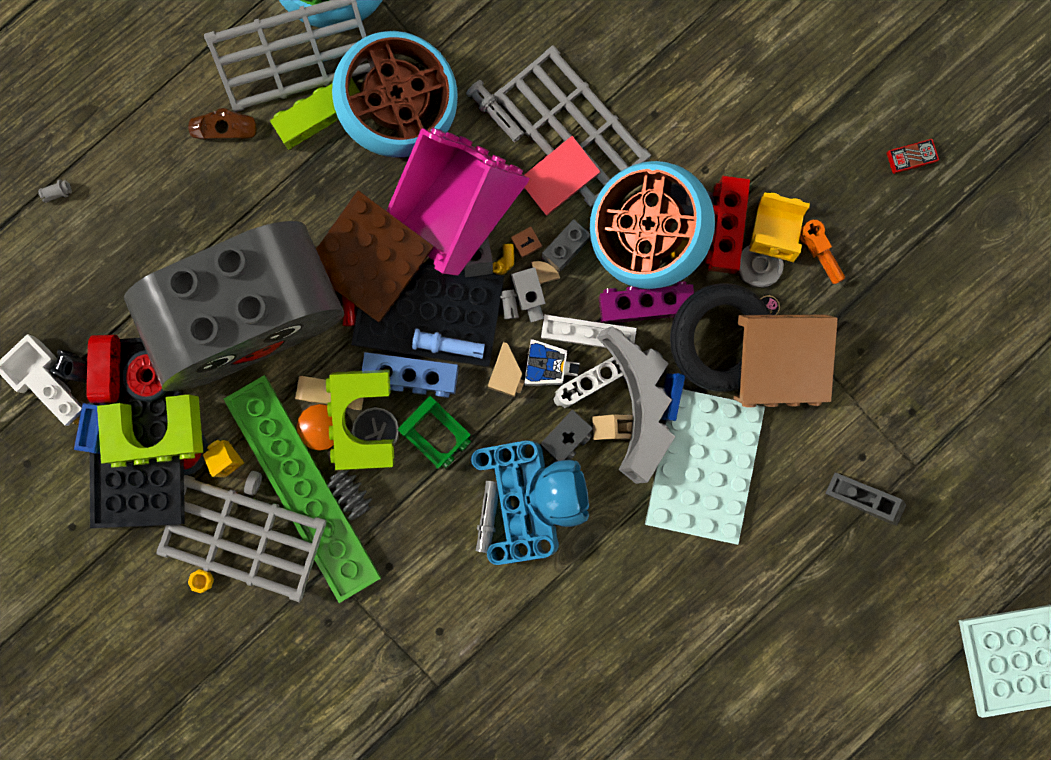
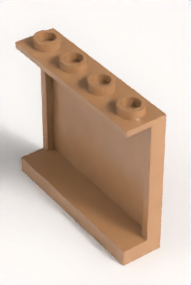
[734,314,838,407]

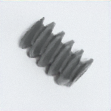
[327,469,374,520]

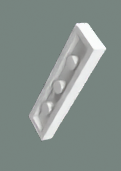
[541,315,636,348]

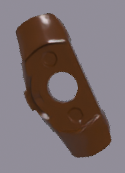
[188,108,257,139]

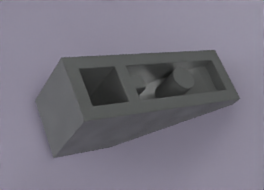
[825,473,906,526]

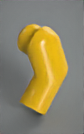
[493,244,514,275]

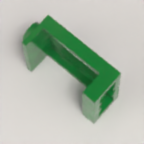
[397,396,472,469]

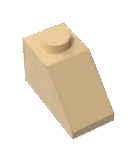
[488,342,525,397]
[593,415,633,440]

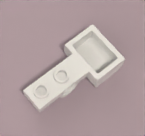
[0,334,82,426]

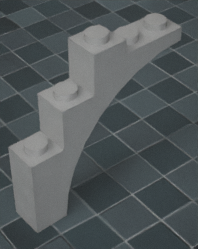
[597,326,675,484]

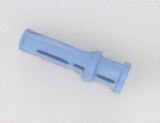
[412,329,485,359]

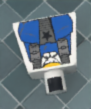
[525,340,579,386]

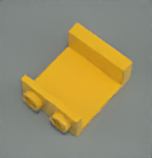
[749,192,810,262]

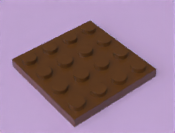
[316,190,435,322]

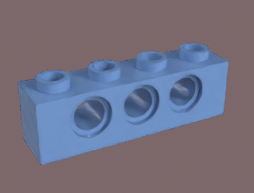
[362,352,459,398]

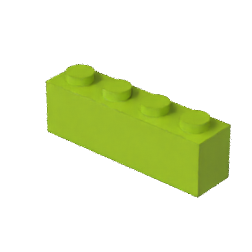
[270,78,360,150]

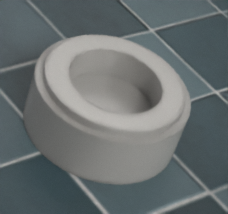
[244,471,262,495]

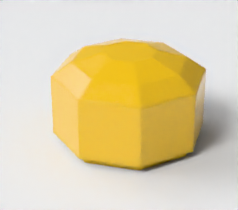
[188,569,214,593]

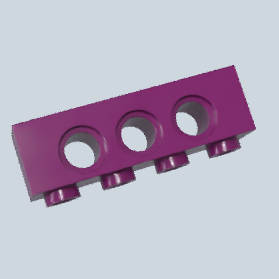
[598,281,694,324]

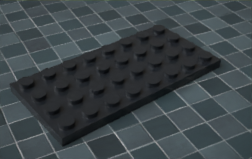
[89,338,185,528]

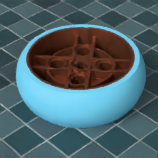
[332,31,458,157]
[590,161,715,289]

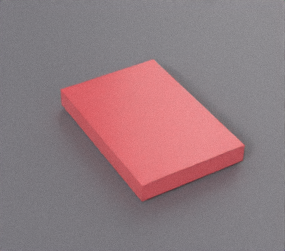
[524,136,601,216]

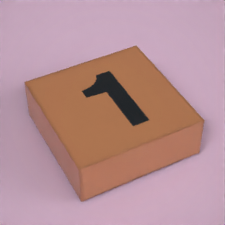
[511,227,542,259]

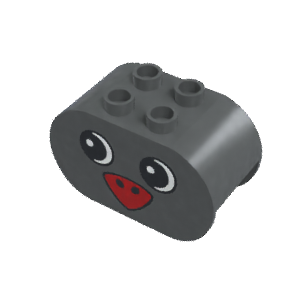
[124,221,344,391]

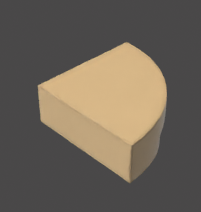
[531,261,560,285]

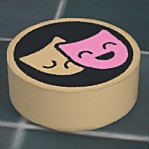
[760,295,780,315]

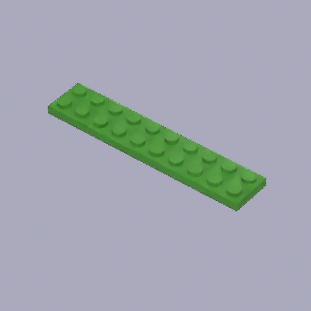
[224,375,381,603]

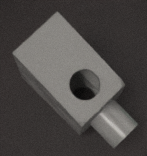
[511,267,545,322]

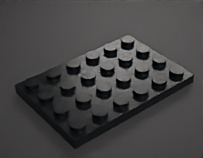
[351,263,504,368]

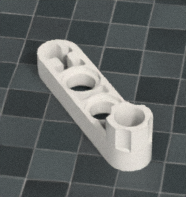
[554,357,623,408]

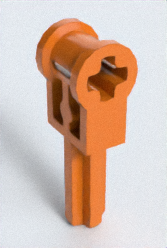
[799,220,845,284]

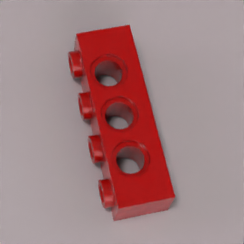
[705,176,750,274]

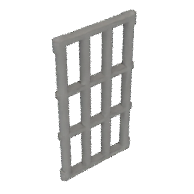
[204,0,371,112]
[494,45,652,207]
[157,475,327,603]

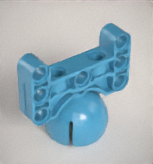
[471,441,589,565]

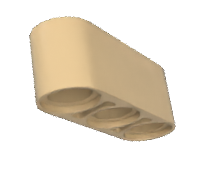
[295,376,364,410]

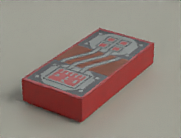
[886,139,939,174]

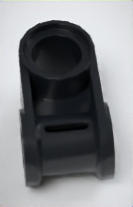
[50,349,87,383]

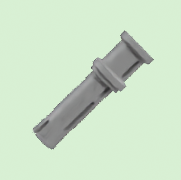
[466,80,524,143]

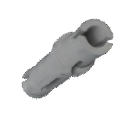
[475,481,499,553]

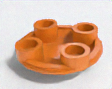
[297,404,334,451]

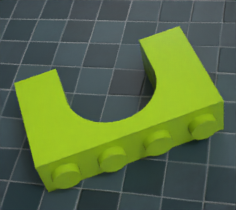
[326,370,395,470]
[97,394,203,468]

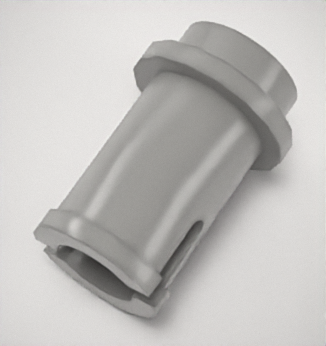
[38,180,72,203]
[500,290,519,320]

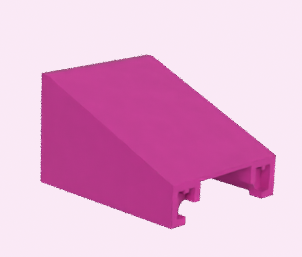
[386,127,530,275]

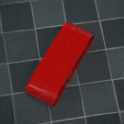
[86,335,121,403]

